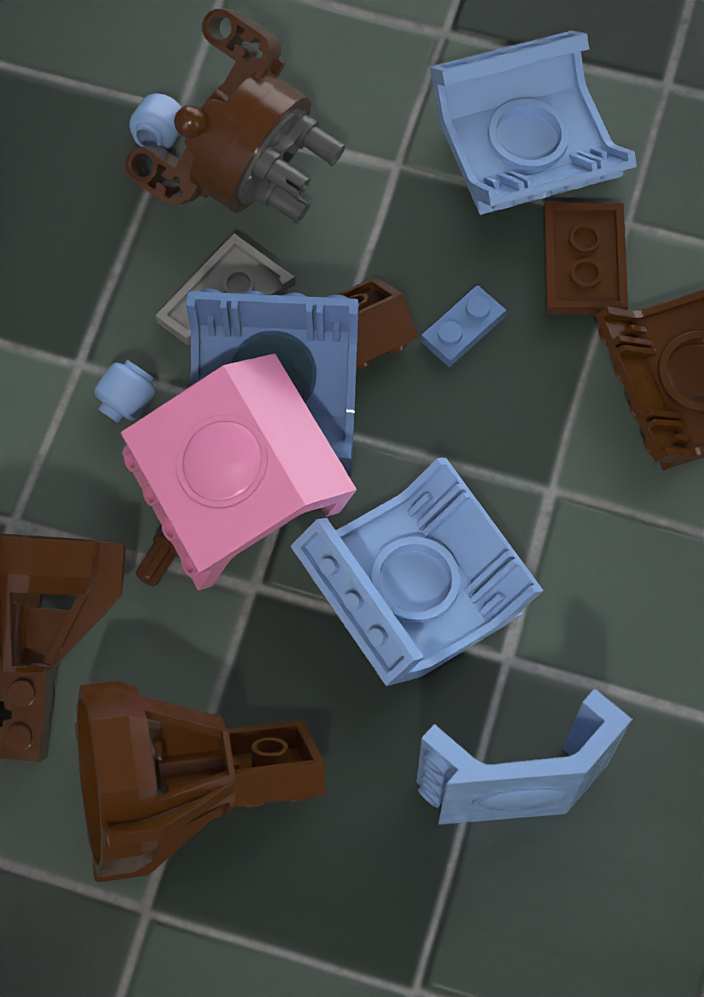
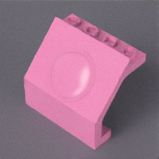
[120,353,357,591]

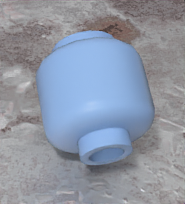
[129,93,182,150]
[94,360,156,423]

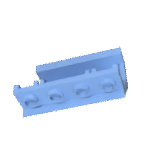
[430,31,637,215]
[290,458,544,686]
[416,688,632,825]

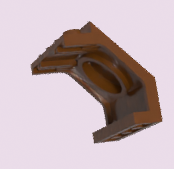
[595,289,704,470]

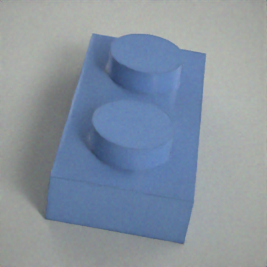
[421,285,506,368]

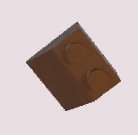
[337,276,418,370]

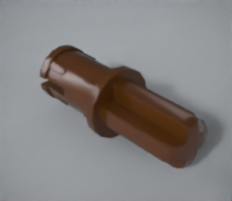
[136,531,180,586]

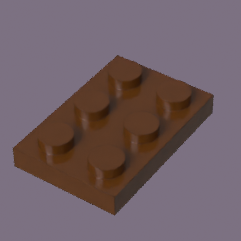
[543,202,628,315]

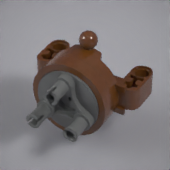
[124,9,346,224]

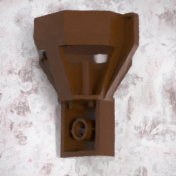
[0,533,126,762]
[75,681,325,882]

